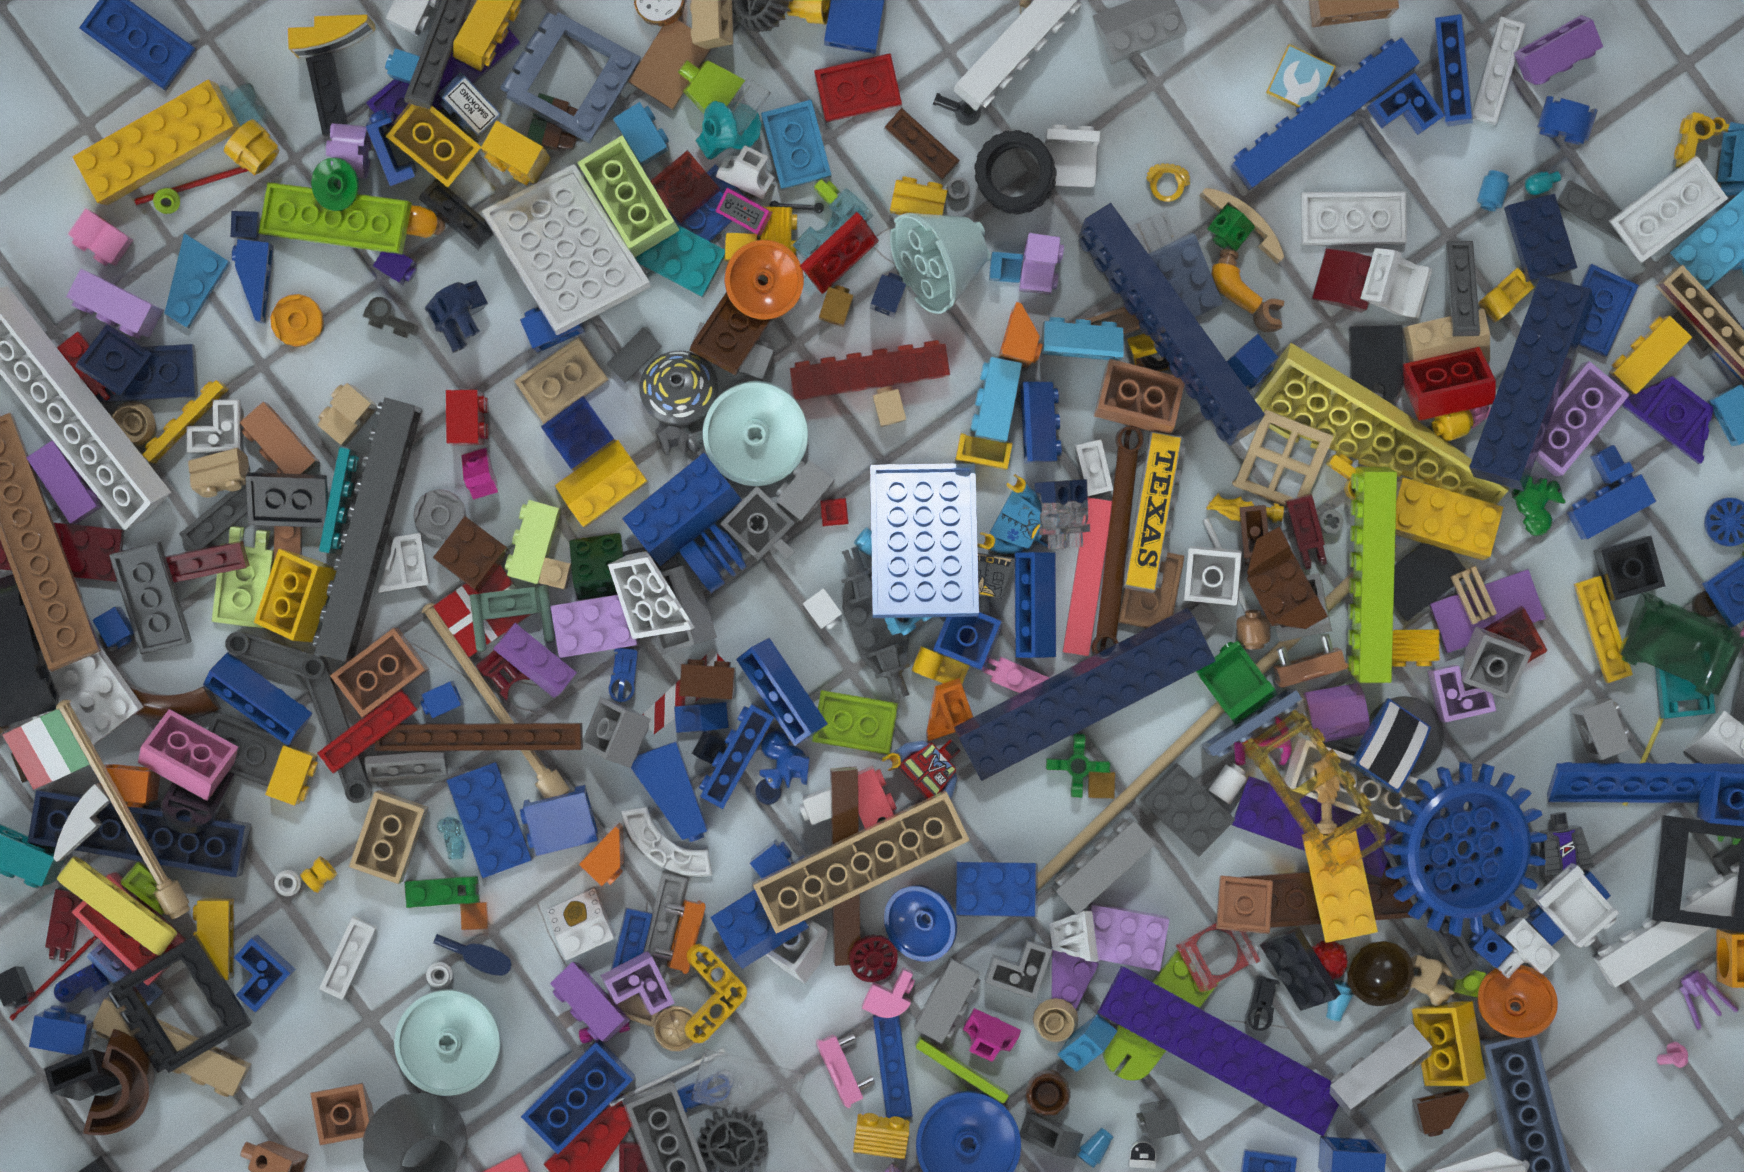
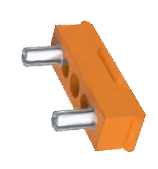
[653,899,706,974]

